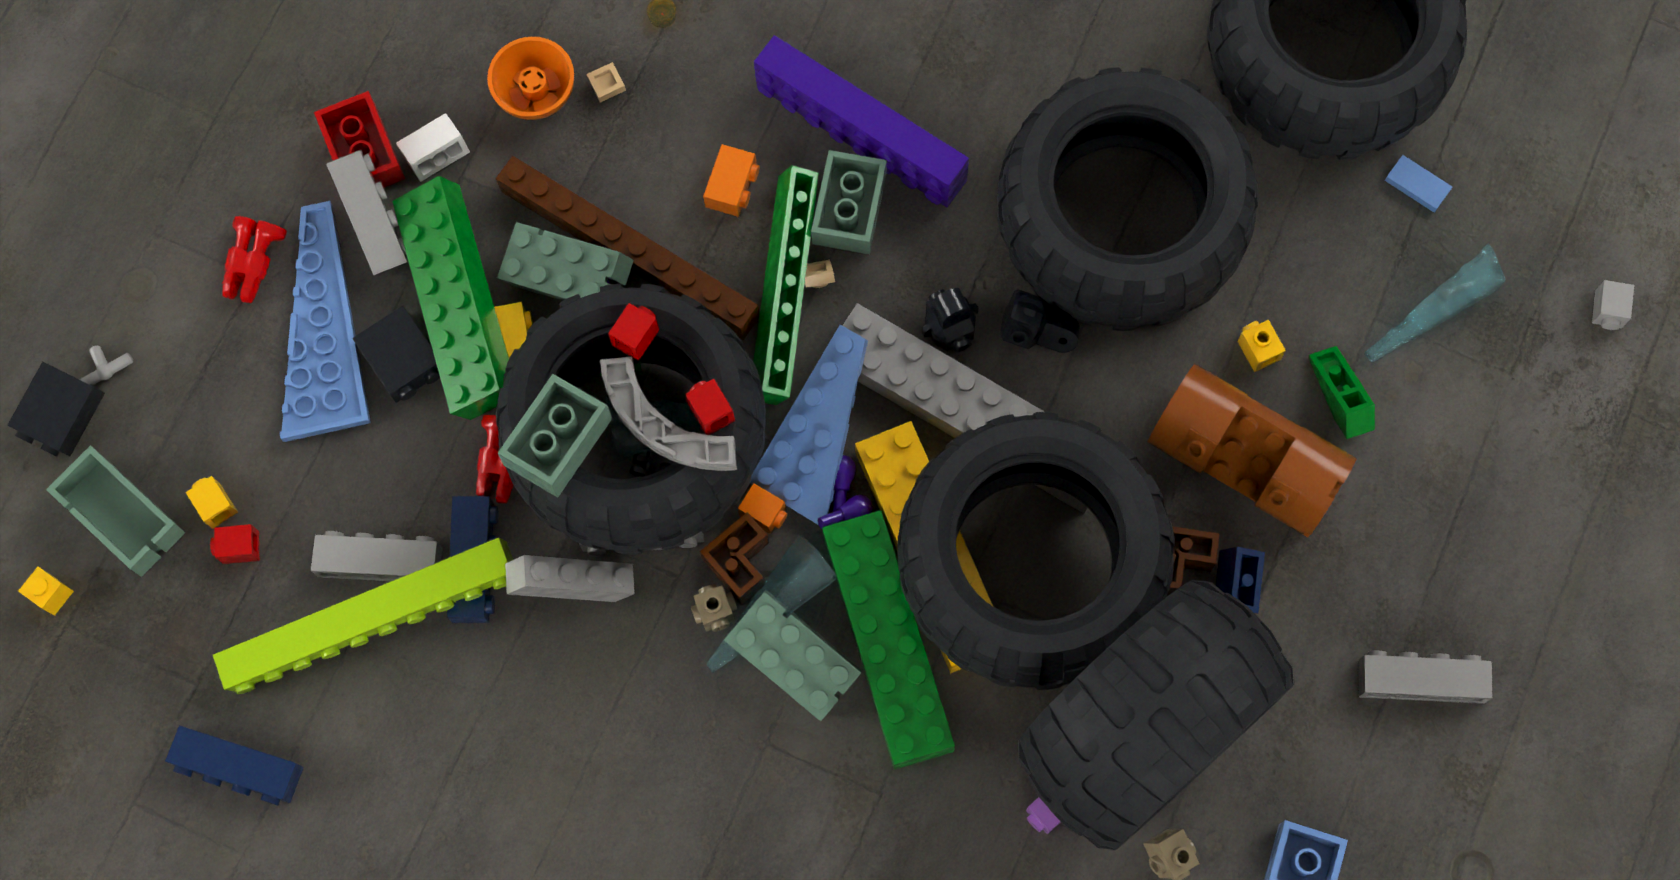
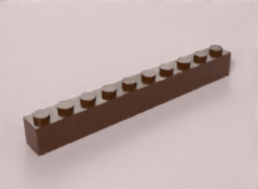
[496,155,760,340]

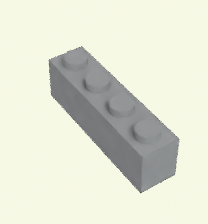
[326,150,408,275]
[311,531,443,581]
[505,555,634,602]
[1358,650,1492,704]

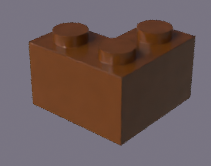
[700,512,769,605]
[1167,526,1220,596]

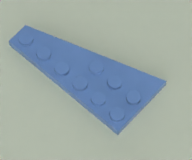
[750,325,868,525]

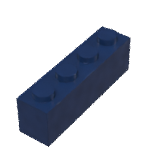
[447,496,499,623]
[165,725,304,806]

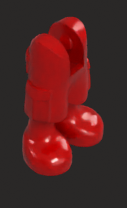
[222,216,287,303]
[476,415,514,504]

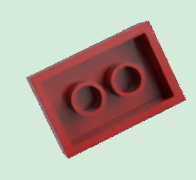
[314,91,406,188]

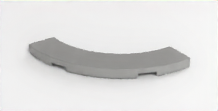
[600,356,737,471]

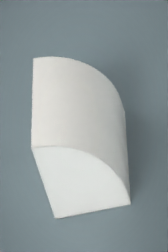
[396,113,470,182]

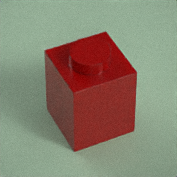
[608,303,659,361]
[686,379,735,435]
[210,524,260,564]

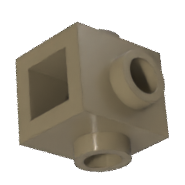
[691,584,737,632]
[1143,829,1199,880]

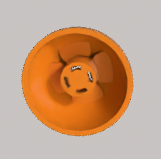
[487,37,574,120]

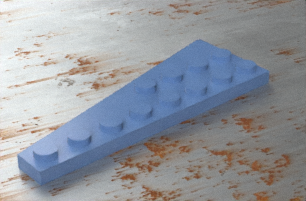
[280,201,371,442]

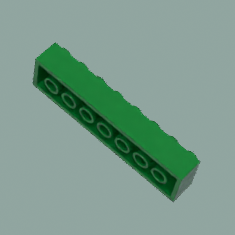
[392,176,509,420]
[822,510,955,770]

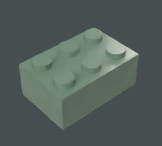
[811,150,887,255]
[498,374,612,498]

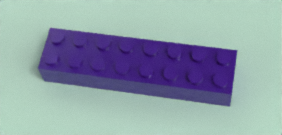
[754,35,969,208]

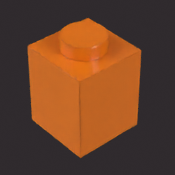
[738,483,788,534]

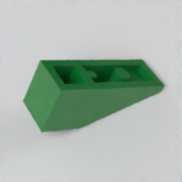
[1309,346,1375,439]

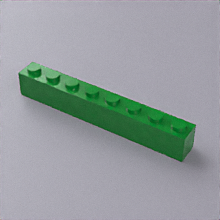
[753,165,819,405]

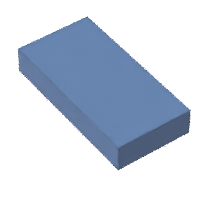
[1385,155,1452,213]

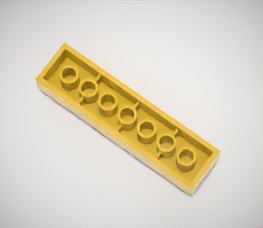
[855,421,993,674]

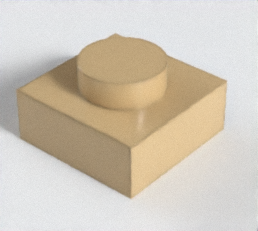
[587,62,626,102]
[805,259,835,288]

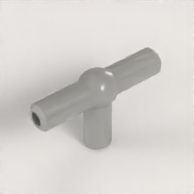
[79,345,133,386]

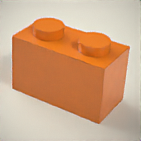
[703,144,760,217]

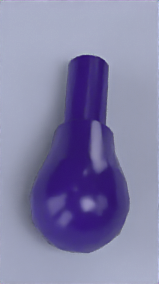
[833,455,857,512]
[817,495,873,529]

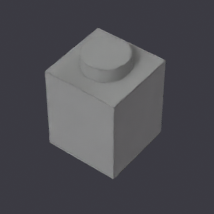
[1592,280,1634,330]

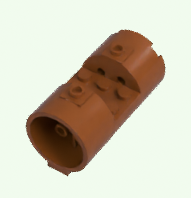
[1147,363,1357,537]

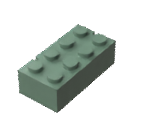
[497,222,634,301]
[46,445,185,577]
[724,590,861,721]

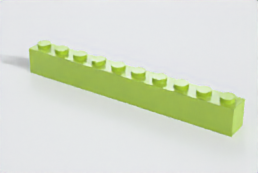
[213,537,513,694]

